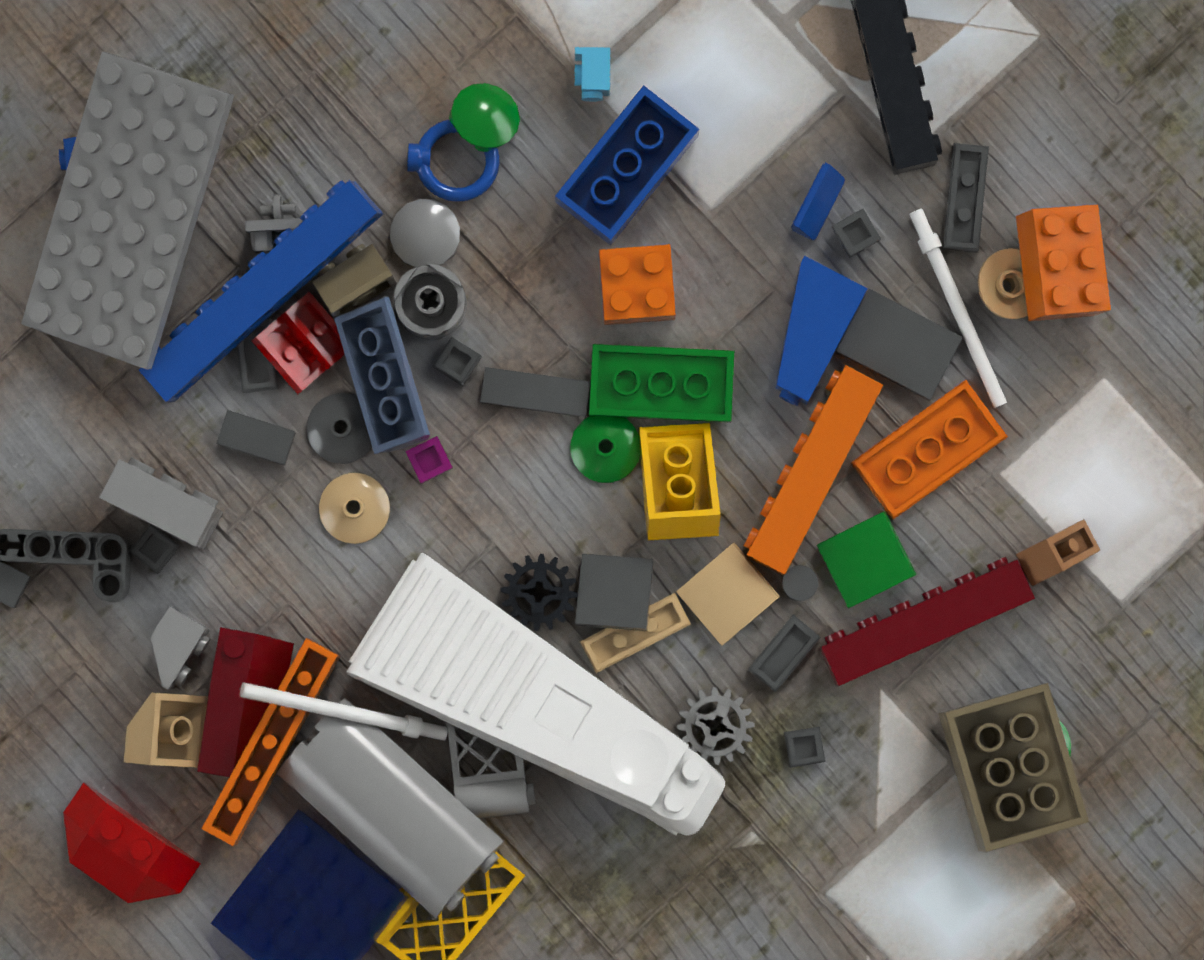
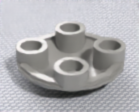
[390,199,460,267]

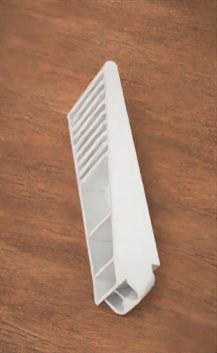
[346,553,725,835]

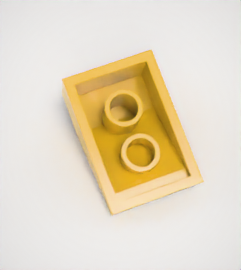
[639,423,721,541]

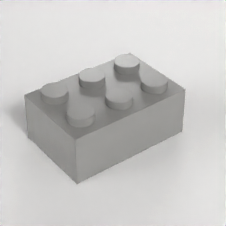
[99,457,223,550]

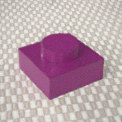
[405,436,453,484]

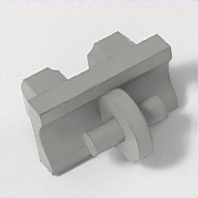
[245,194,303,253]

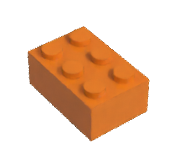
[1016,204,1111,321]

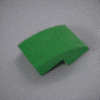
[817,511,917,609]

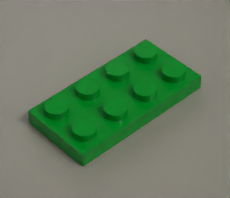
[589,344,735,423]

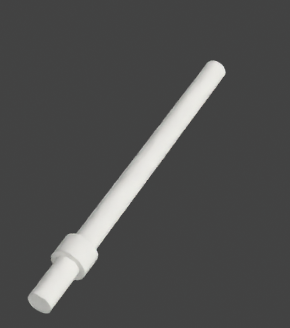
[909,208,1007,408]
[240,683,448,741]

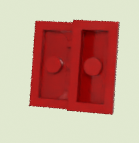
[252,292,345,395]

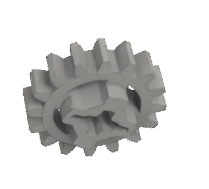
[677,687,755,765]

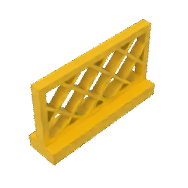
[366,851,525,960]

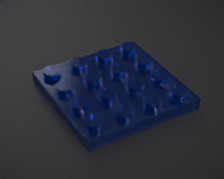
[211,809,409,960]

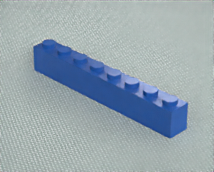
[139,180,383,402]

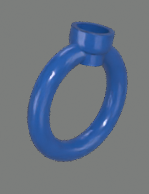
[407,119,500,202]

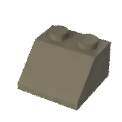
[312,244,397,318]

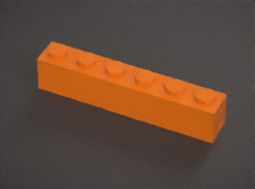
[743,365,883,576]
[202,638,341,846]

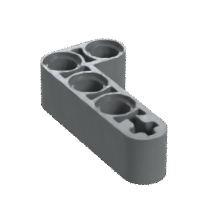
[0,529,132,602]

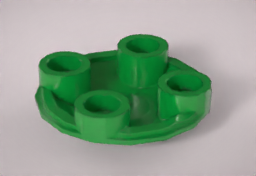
[449,83,520,152]

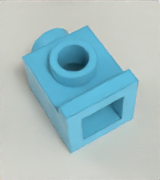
[575,47,610,102]

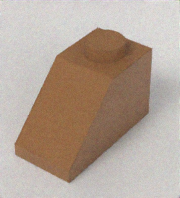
[1015,519,1101,586]

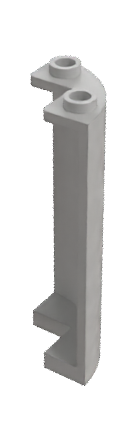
[277,698,503,918]

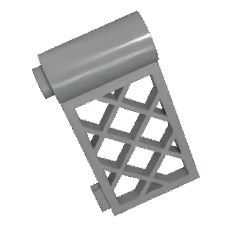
[447,723,536,819]

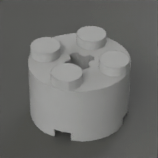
[394,265,467,340]

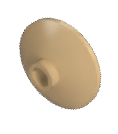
[978,248,1028,319]
[319,473,390,544]

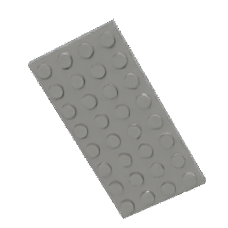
[21,51,234,369]

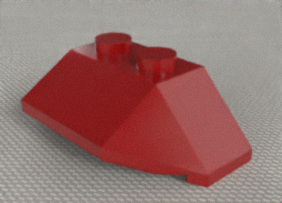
[63,782,201,904]

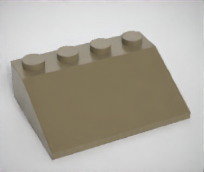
[938,683,1089,852]

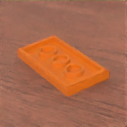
[851,380,1008,520]

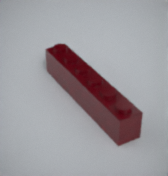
[819,557,1035,686]

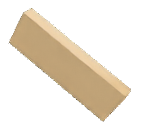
[580,593,691,673]

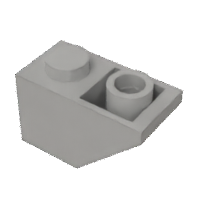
[151,606,210,690]

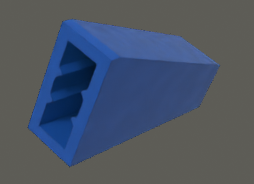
[775,256,868,406]

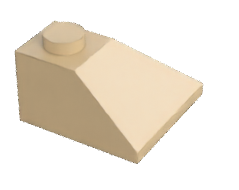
[124,693,208,768]

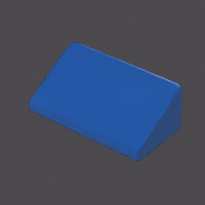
[791,162,845,240]

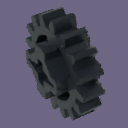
[500,554,578,631]

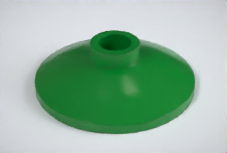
[570,416,641,483]

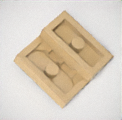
[676,543,780,646]

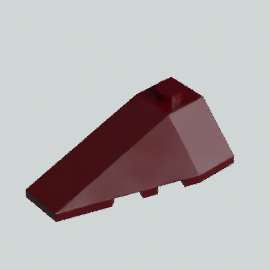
[197,627,294,777]

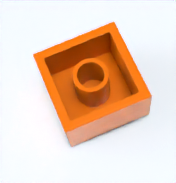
[599,244,676,325]

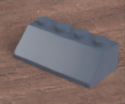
[334,297,430,454]

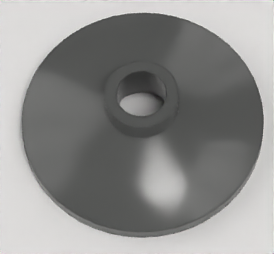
[307,393,372,464]

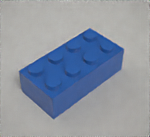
[555,85,699,246]

